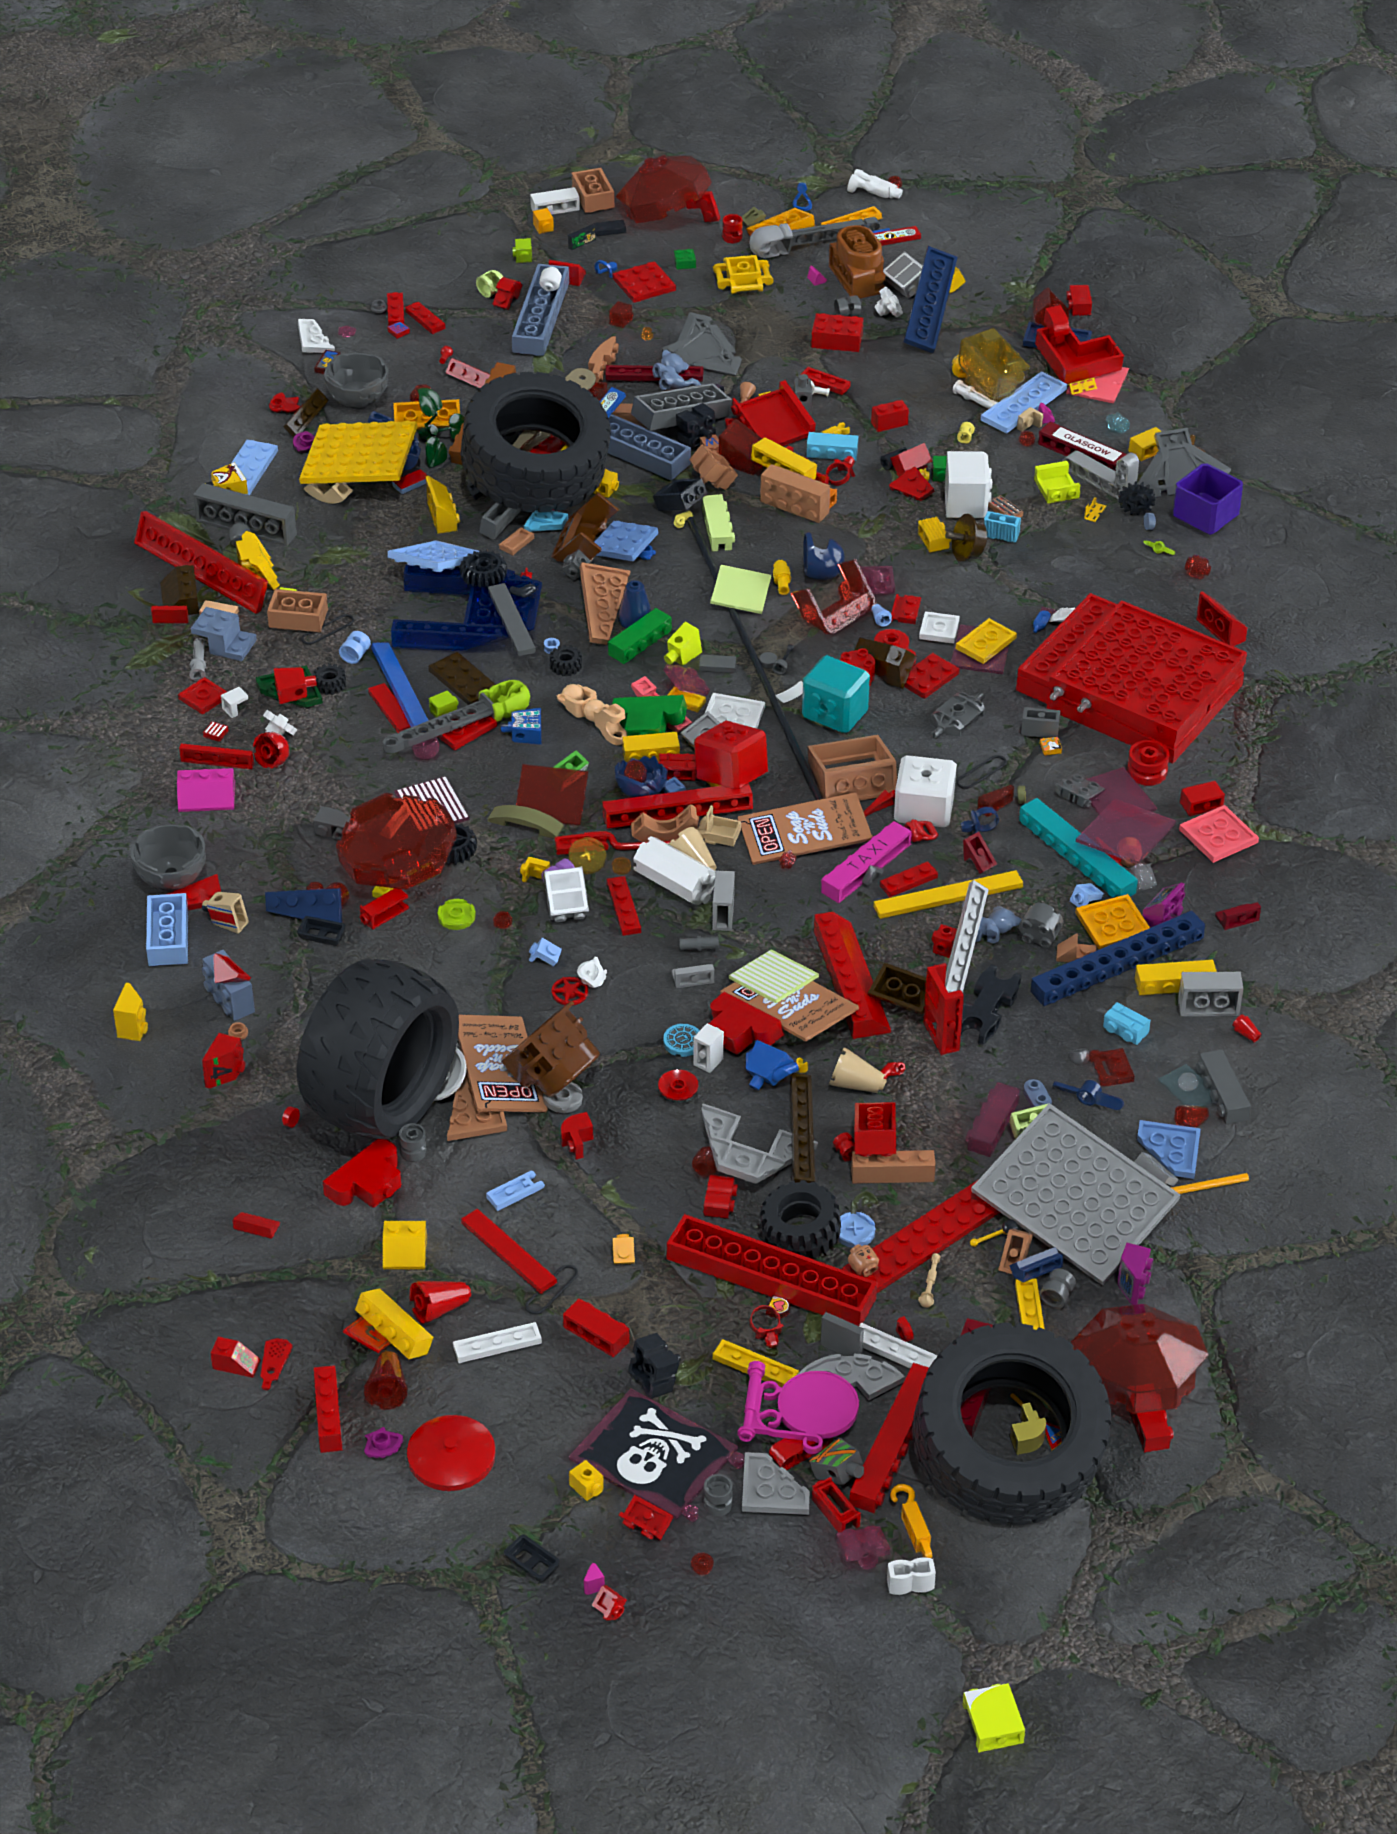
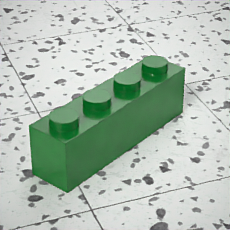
[608,608,672,664]

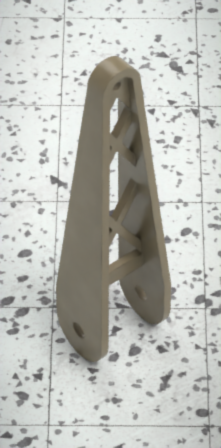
[512,368,596,452]

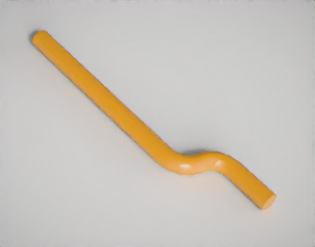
[1171,1173,1249,1194]

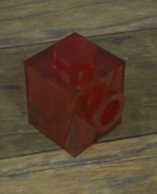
[609,301,633,328]

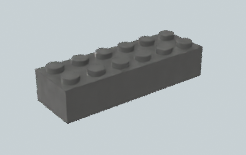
[631,383,732,431]
[193,483,297,546]

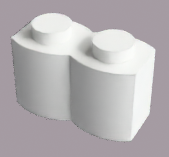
[887,1558,936,1595]

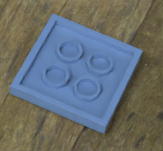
[595,521,659,561]

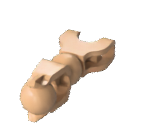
[557,684,627,745]

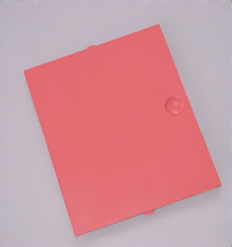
[1066,367,1129,404]

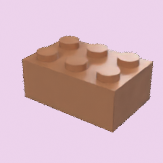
[572,168,615,213]
[267,589,328,632]

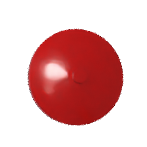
[407,1415,495,1491]

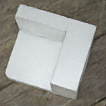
[221,687,248,718]

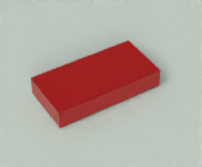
[151,606,189,623]

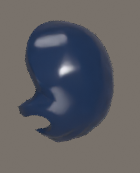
[614,756,668,798]

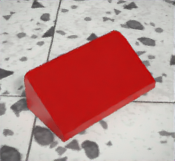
[232,1212,280,1239]

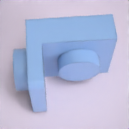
[1070,883,1104,907]

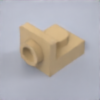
[1017,407,1043,432]

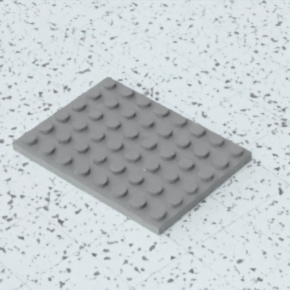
[971,1103,1180,1285]

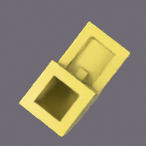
[1010,1402,1046,1455]

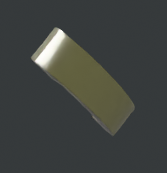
[488,805,564,839]

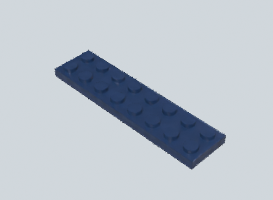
[903,246,958,353]

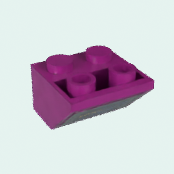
[1142,882,1185,928]
[1117,1242,1153,1307]

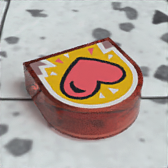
[766,1295,790,1318]

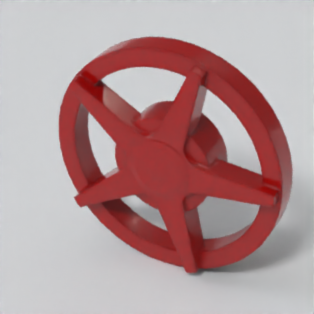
[552,977,588,1005]

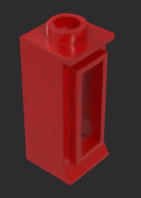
[360,885,409,930]
[812,1477,861,1537]

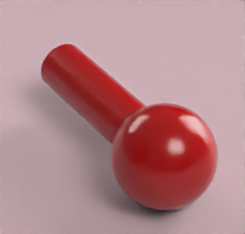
[439,346,453,364]

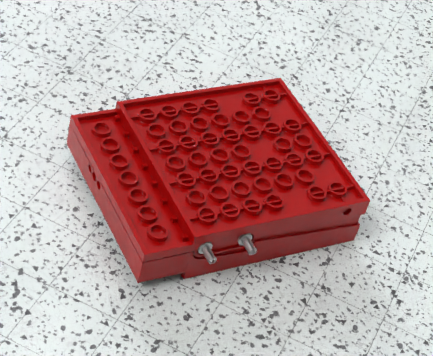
[1016,593,1247,764]

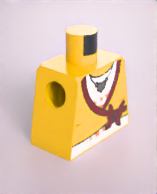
[205,462,248,494]

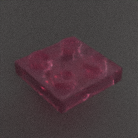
[858,566,895,594]
[663,664,710,696]
[836,1526,890,1569]

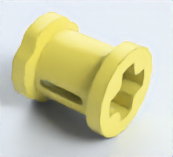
[957,422,975,444]

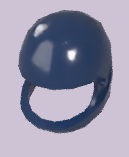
[803,532,845,580]

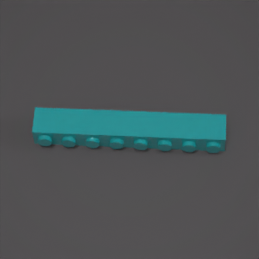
[1019,798,1138,898]

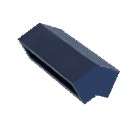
[1009,1247,1063,1282]

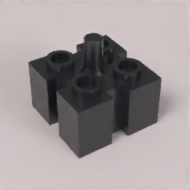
[676,403,716,450]
[628,1333,681,1399]

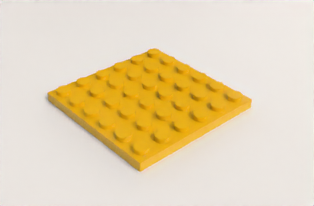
[299,420,417,484]

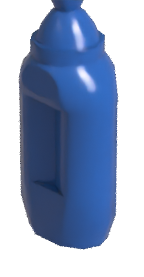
[1033,610,1051,633]

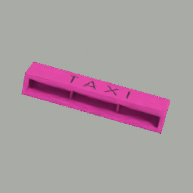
[821,821,912,903]

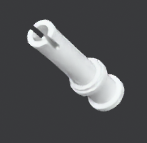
[953,380,998,409]

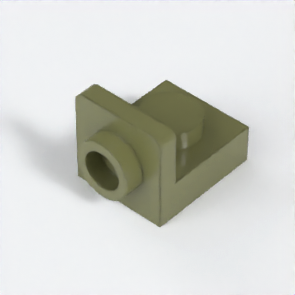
[742,207,766,227]

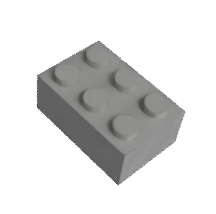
[1178,972,1243,1016]

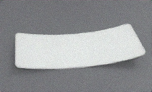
[776,681,803,703]

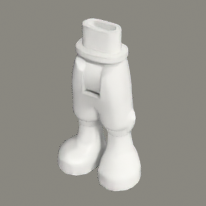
[847,169,903,199]

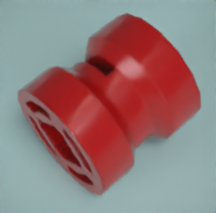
[833,1132,855,1161]

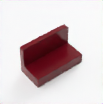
[1215,902,1261,930]

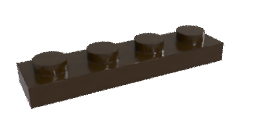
[283,388,329,438]

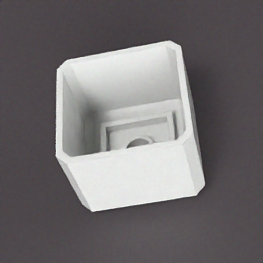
[945,451,992,518]
[894,755,957,827]

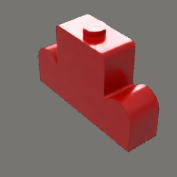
[708,991,784,1054]
[322,1139,402,1208]

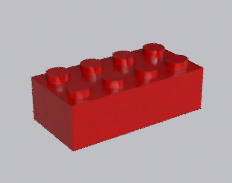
[854,1102,896,1157]

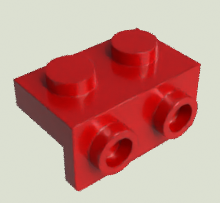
[618,1495,674,1540]

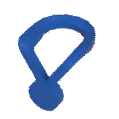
[792,183,812,211]
[594,260,617,278]

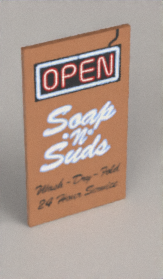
[738,792,873,865]
[720,981,859,1041]
[458,1015,548,1112]

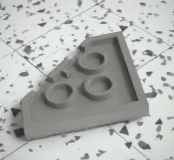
[742,1452,810,1515]

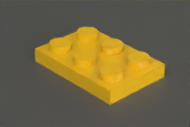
[956,618,1017,664]

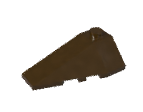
[854,637,917,689]

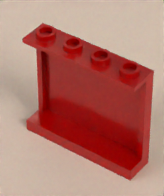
[731,380,816,446]

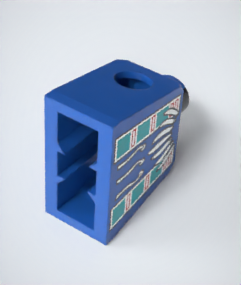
[501,708,542,744]

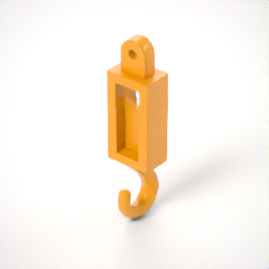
[890,1484,932,1558]

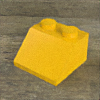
[113,983,148,1041]
[383,1221,427,1269]

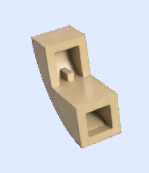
[304,482,353,504]

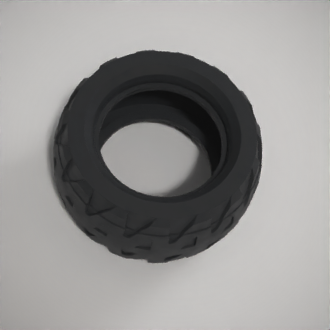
[296,959,459,1140]

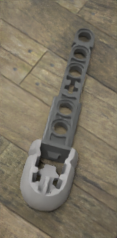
[749,217,880,258]

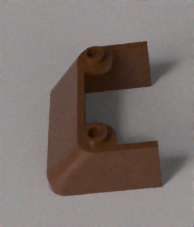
[551,492,619,564]

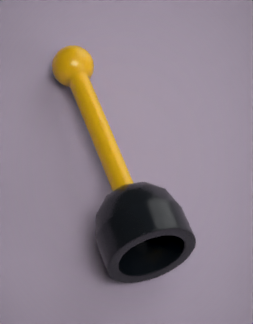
[970,1219,1019,1247]

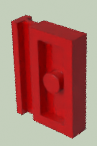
[891,594,921,624]

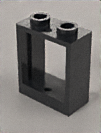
[653,478,708,511]

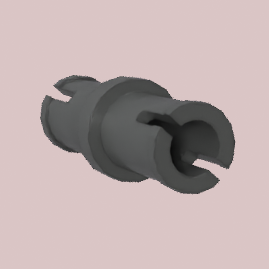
[680,936,719,951]

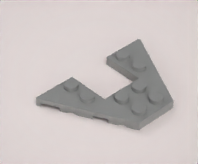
[701,1104,818,1184]

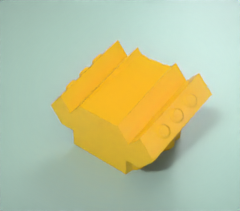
[236,531,280,590]

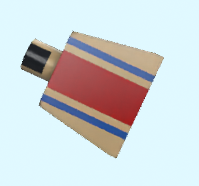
[202,892,249,934]

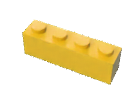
[751,438,817,479]
[1135,960,1217,995]
[355,1288,434,1359]

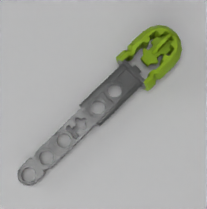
[383,680,530,753]

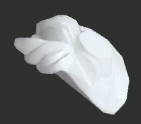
[1049,607,1075,622]
[577,957,607,988]

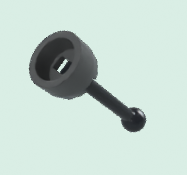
[772,644,794,675]

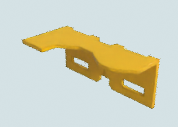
[1067,378,1097,395]
[1084,497,1106,522]

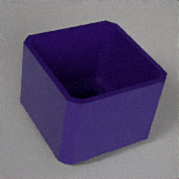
[1173,464,1243,535]

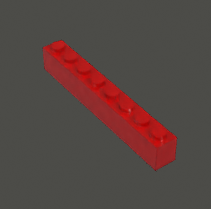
[602,784,753,828]
[849,1362,929,1513]

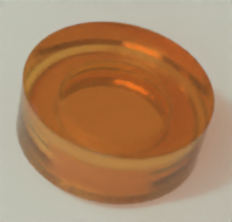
[612,857,631,875]

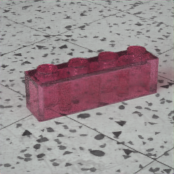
[966,1082,1020,1157]

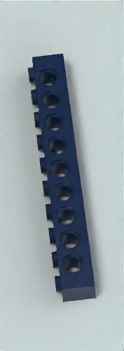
[1030,910,1205,1006]

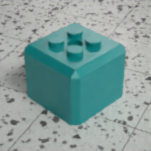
[802,655,870,733]

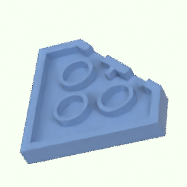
[1137,1120,1201,1179]

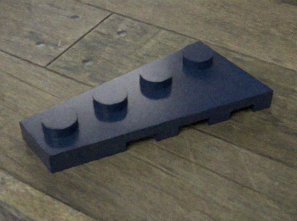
[265,888,342,923]

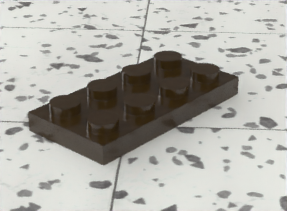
[428,652,496,705]

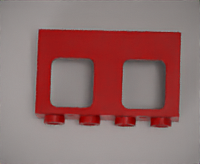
[923,963,964,1055]

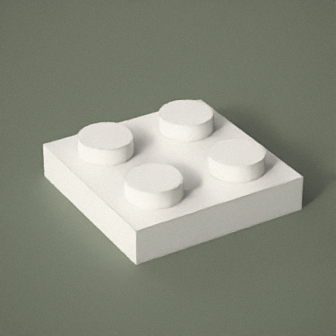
[919,611,960,644]

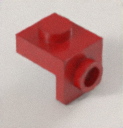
[592,1585,627,1620]

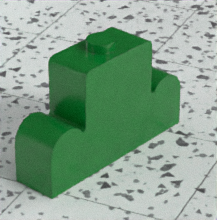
[612,695,687,736]

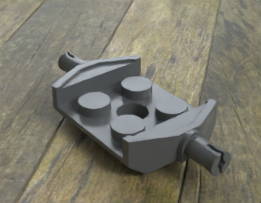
[930,691,985,739]

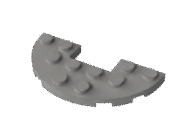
[791,1353,905,1431]

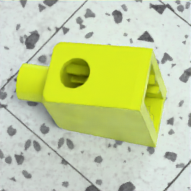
[664,621,702,665]

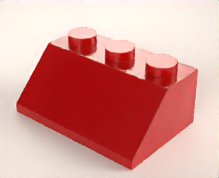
[1196,591,1247,646]

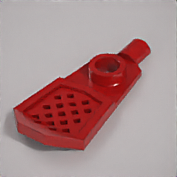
[260,1338,293,1390]

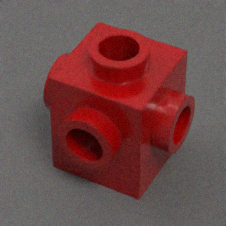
[931,924,957,958]

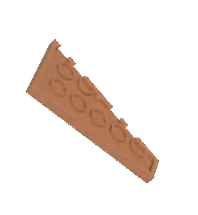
[580,562,630,645]
[447,1072,507,1141]

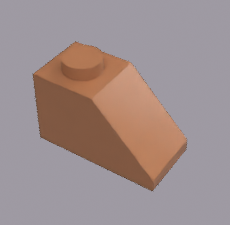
[999,1229,1033,1274]

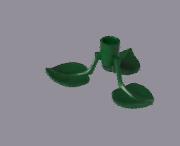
[417,388,465,468]

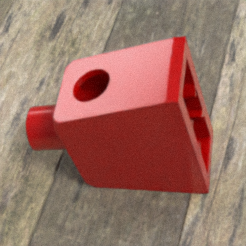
[273,667,317,704]

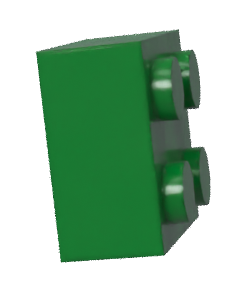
[674,249,696,270]

